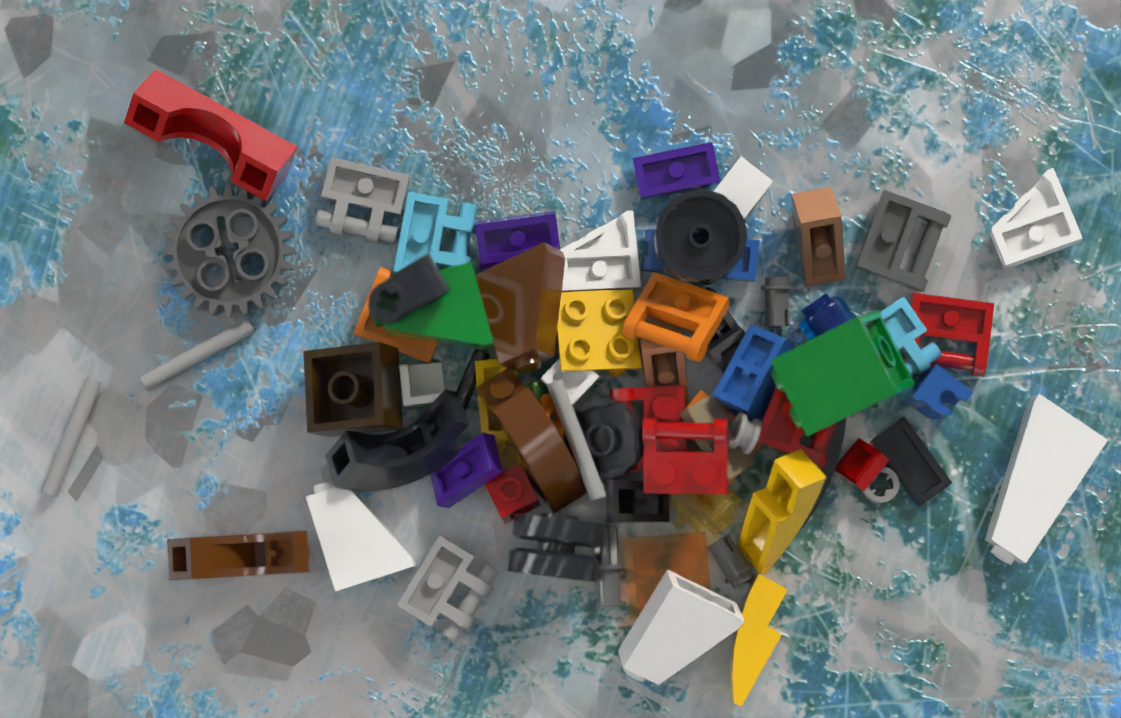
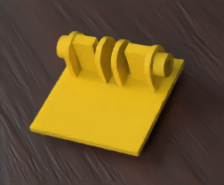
[557,289,642,377]

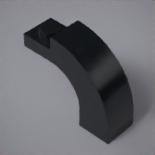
[325,389,469,491]

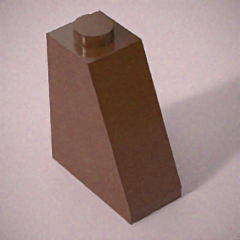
[475,242,565,373]

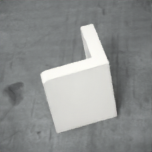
[713,157,773,220]
[541,359,599,405]
[399,362,445,408]

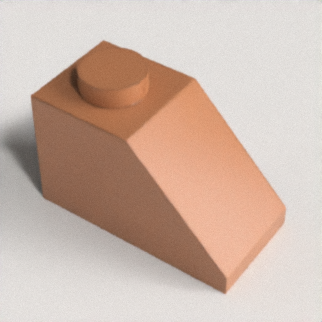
[791,187,846,287]
[638,317,689,406]

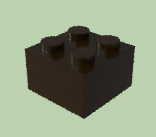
[303,342,403,437]

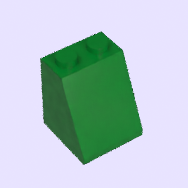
[368,262,494,350]
[770,310,915,436]

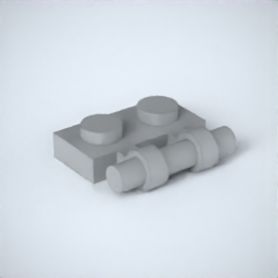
[315,157,411,244]
[396,535,499,642]

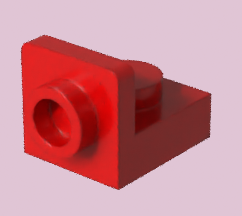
[484,464,541,524]

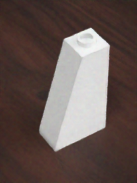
[985,394,1108,565]

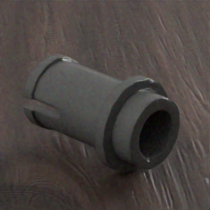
[761,277,793,327]
[707,534,754,589]

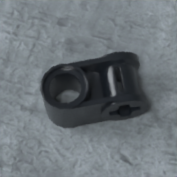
[369,254,451,324]

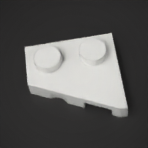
[990,168,1083,270]
[560,210,641,291]

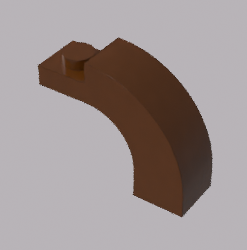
[476,368,588,514]
[167,530,310,581]

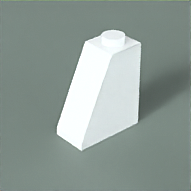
[305,480,416,591]
[618,569,744,685]

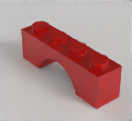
[124,69,298,201]

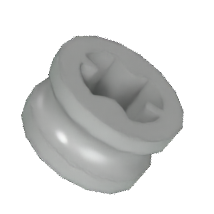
[728,413,762,455]
[861,467,899,503]

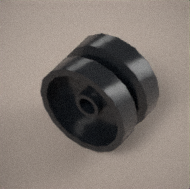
[653,189,747,286]
[508,512,604,582]

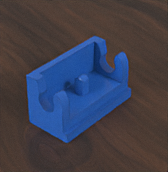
[712,324,793,421]
[901,364,974,420]

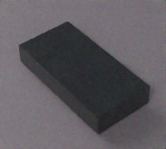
[870,417,952,507]

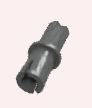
[594,525,623,607]

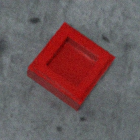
[835,438,890,492]

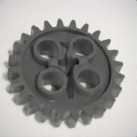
[162,185,296,318]

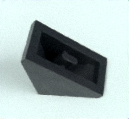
[606,480,670,523]

